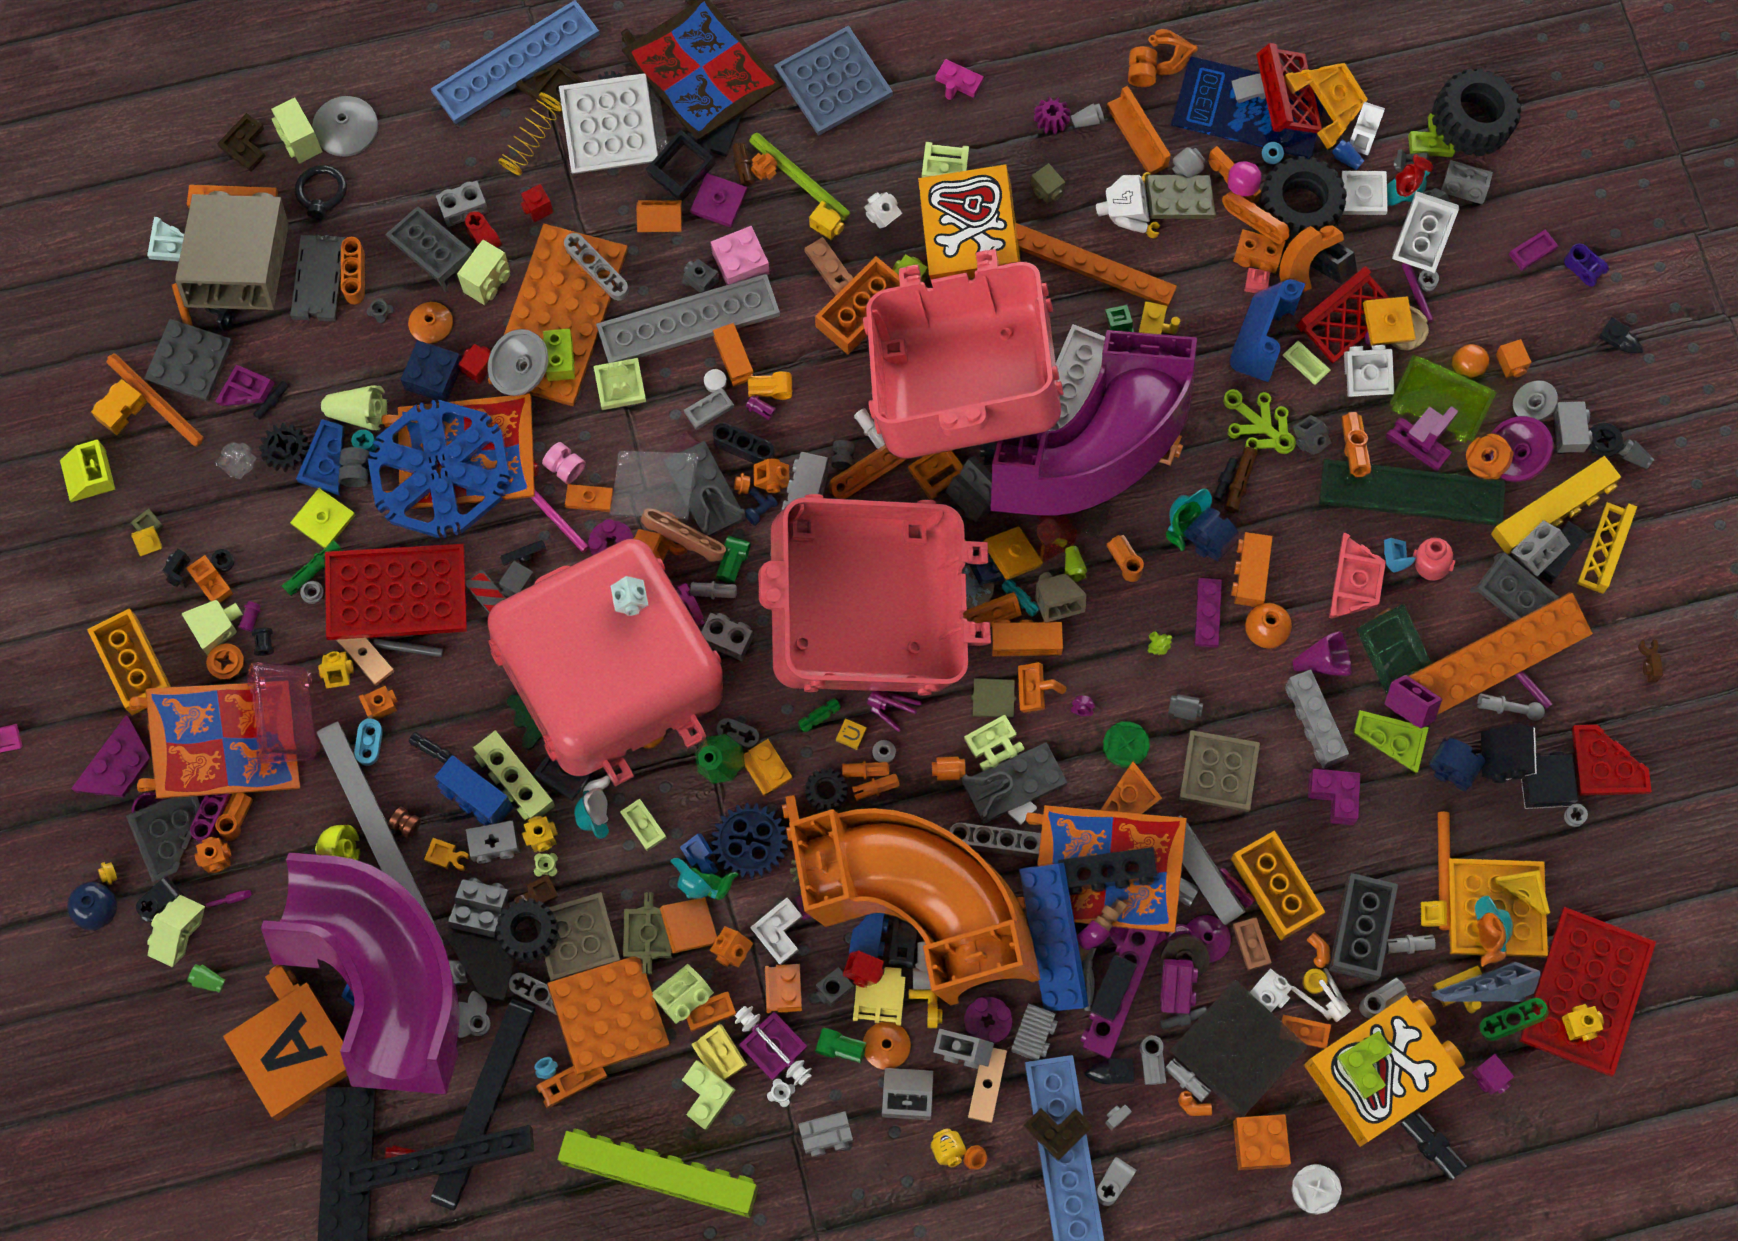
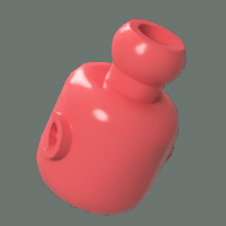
[1413,538,1455,581]

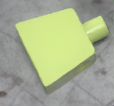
[182,600,243,655]

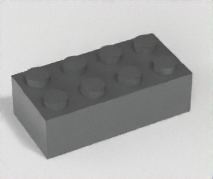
[1329,873,1398,982]

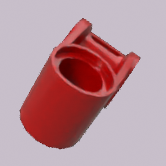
[465,211,502,248]

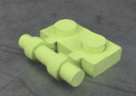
[964,715,1024,771]

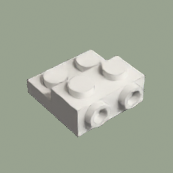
[1344,345,1394,397]

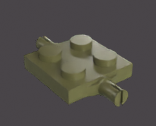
[623,892,672,974]

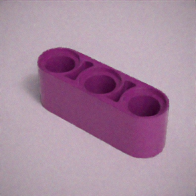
[190,794,232,844]

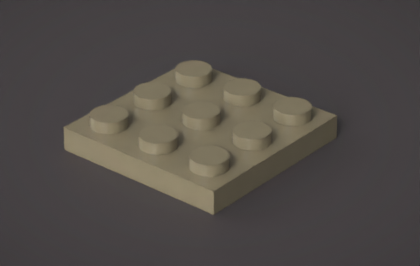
[1179,730,1260,812]
[534,892,620,982]

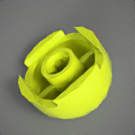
[315,825,360,861]

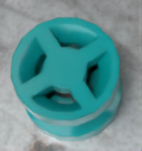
[351,430,377,453]

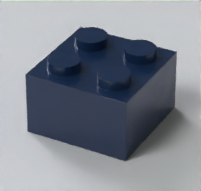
[401,340,461,402]

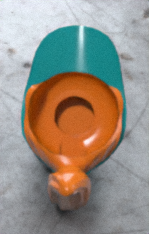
[1475,896,1513,967]

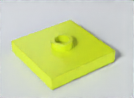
[290,488,356,548]

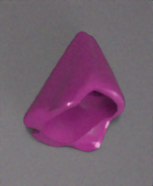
[1292,631,1352,676]

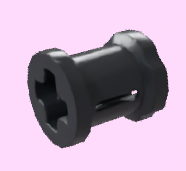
[251,628,274,656]

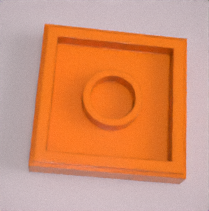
[660,897,717,953]

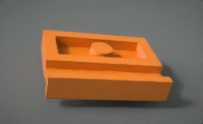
[765,964,802,1013]

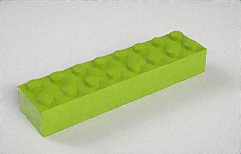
[557,1129,758,1218]

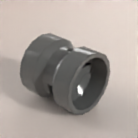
[831,440,855,470]

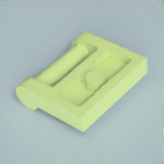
[922,142,969,178]

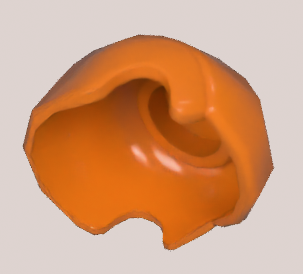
[1452,344,1489,378]

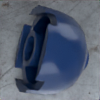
[67,882,117,931]

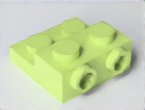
[652,964,714,1024]

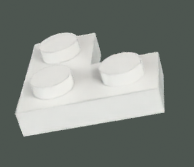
[750,898,803,965]

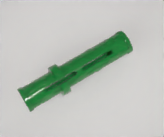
[281,540,343,597]

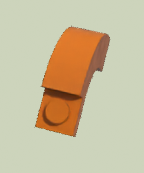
[1279,225,1344,293]

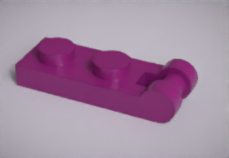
[1385,418,1452,472]

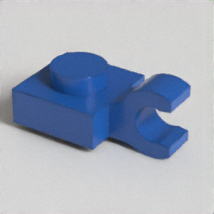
[680,834,719,874]

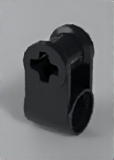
[136,877,184,922]

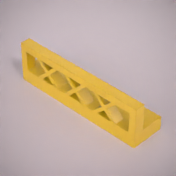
[1577,502,1637,594]

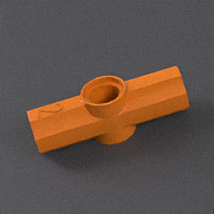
[1341,412,1371,477]

